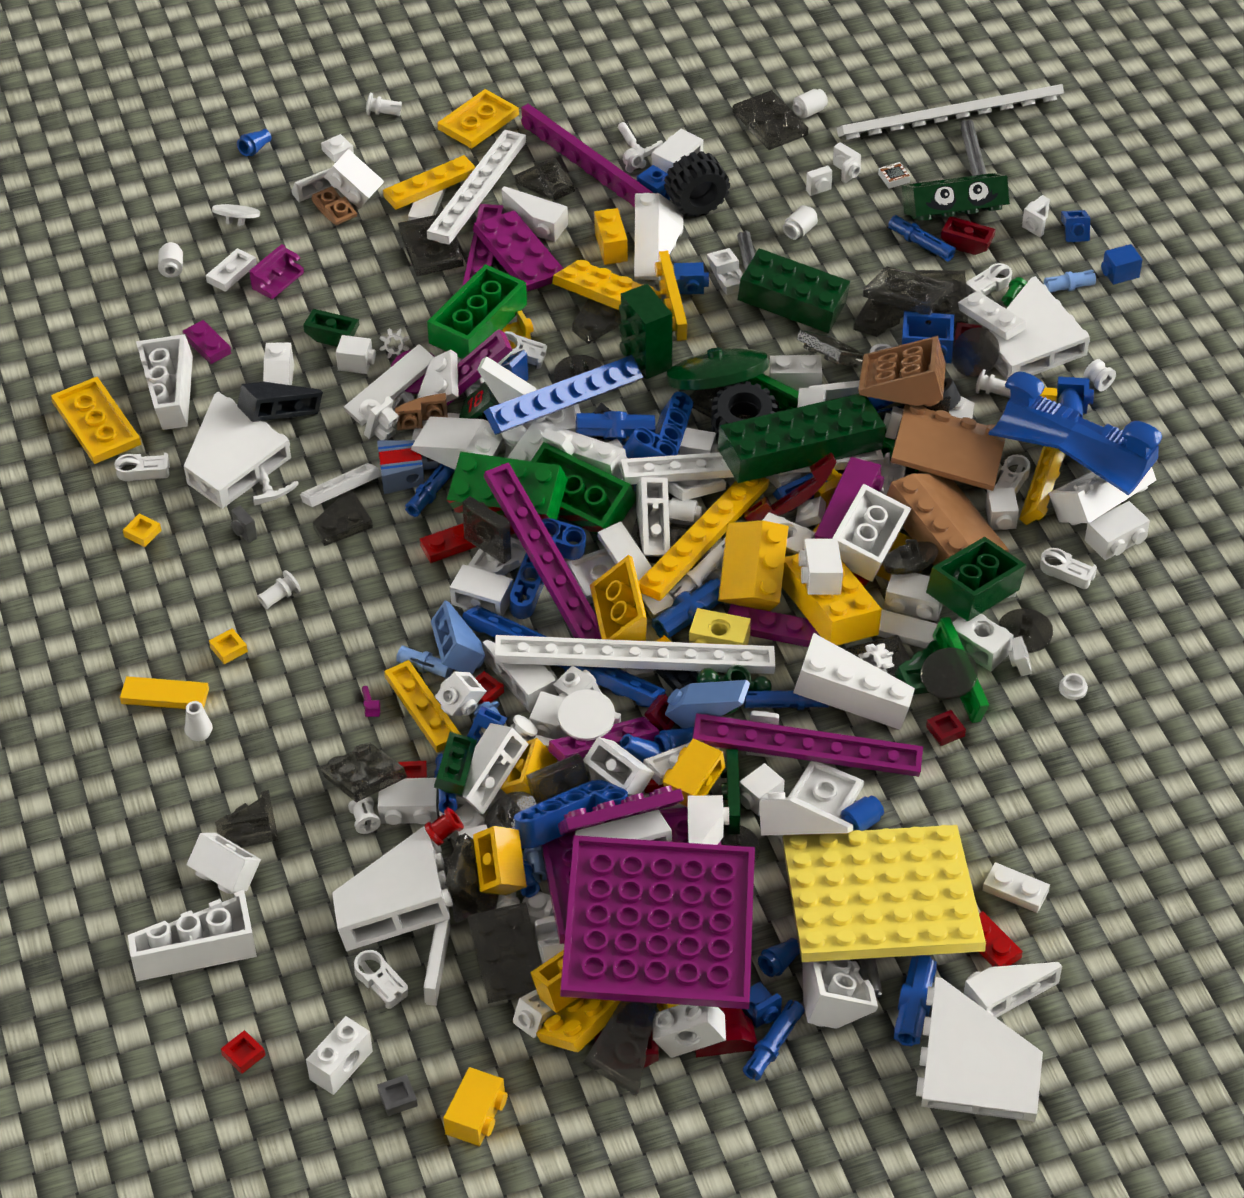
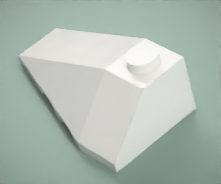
[634,193,683,280]
[802,960,878,1029]

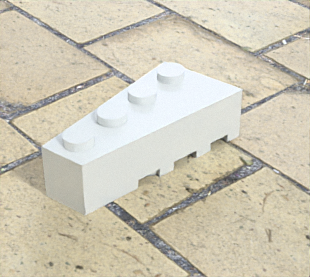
[136,334,193,430]
[1049,467,1156,525]
[793,633,915,730]
[128,889,257,982]

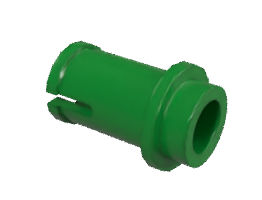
[1002,277,1027,307]

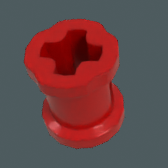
[424,807,464,846]

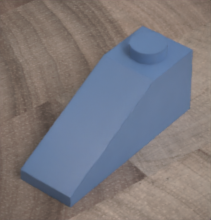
[431,600,485,674]
[665,680,750,728]

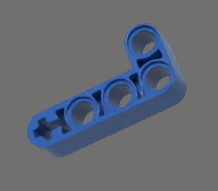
[623,391,693,459]
[510,518,586,619]
[514,780,628,849]

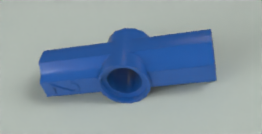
[575,411,655,440]
[652,578,721,639]
[894,955,937,1047]

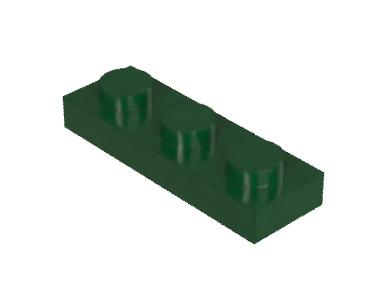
[434,732,477,796]
[721,749,740,834]

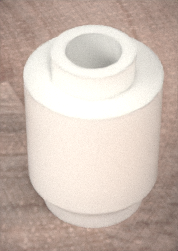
[792,89,828,119]
[783,205,818,240]
[158,242,183,277]
[668,497,702,526]

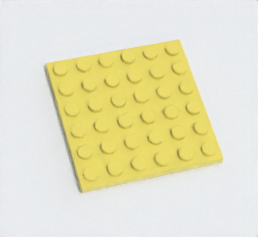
[783,825,986,962]

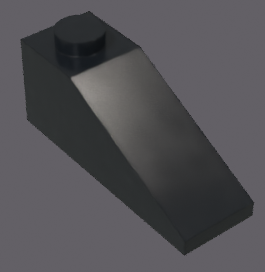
[237,382,323,422]

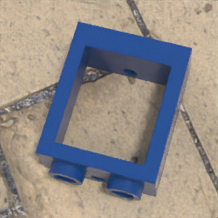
[901,311,954,364]

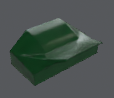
[303,309,360,347]

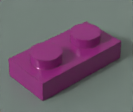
[182,320,232,364]

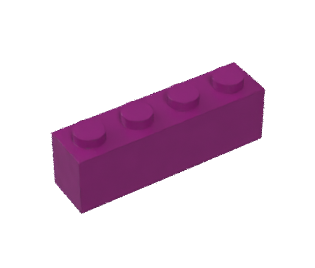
[814,457,884,539]

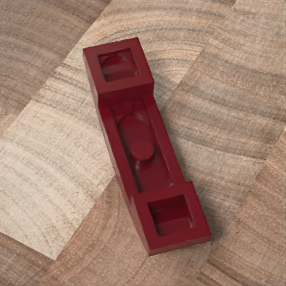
[744,453,837,521]

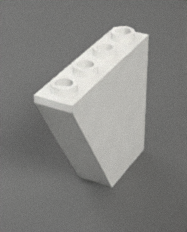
[983,276,1090,381]
[184,392,291,509]
[332,827,453,951]
[916,977,1043,1122]

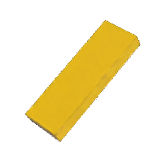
[120,676,209,709]

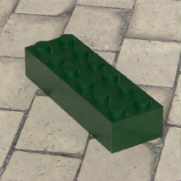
[717,393,886,483]

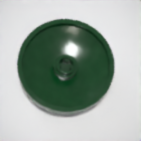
[667,347,769,390]

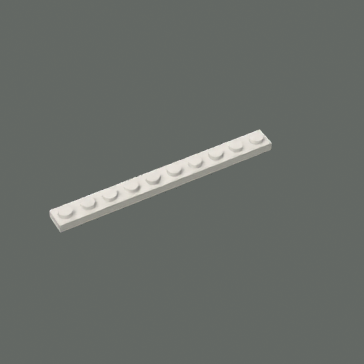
[837,84,1064,140]
[620,450,884,485]
[494,635,775,674]

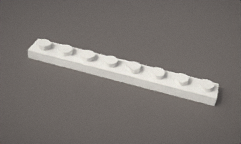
[427,130,526,245]

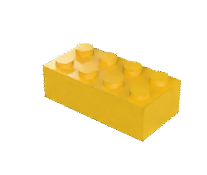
[782,553,882,646]

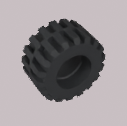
[664,151,730,217]
[711,381,777,441]

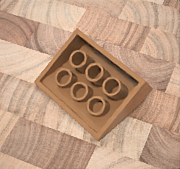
[858,336,946,407]
[890,404,1005,491]
[886,474,1009,566]

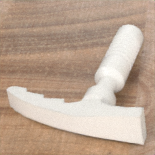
[618,122,663,161]
[253,464,299,505]

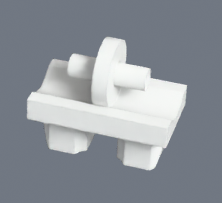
[359,396,399,440]

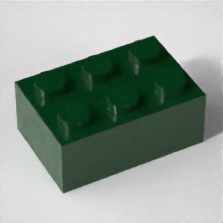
[619,284,672,379]
[926,537,1026,622]

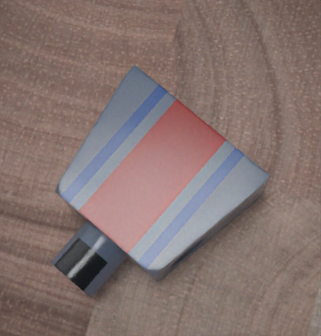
[377,440,438,494]

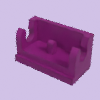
[249,244,304,299]

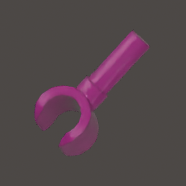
[362,686,380,717]

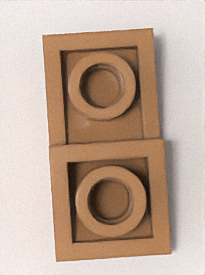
[312,186,357,225]
[395,393,448,430]

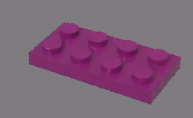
[473,210,564,292]
[558,786,684,835]

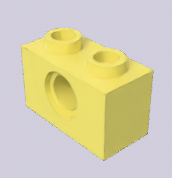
[689,608,751,645]

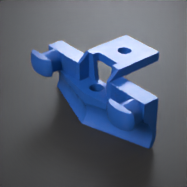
[989,371,1162,495]

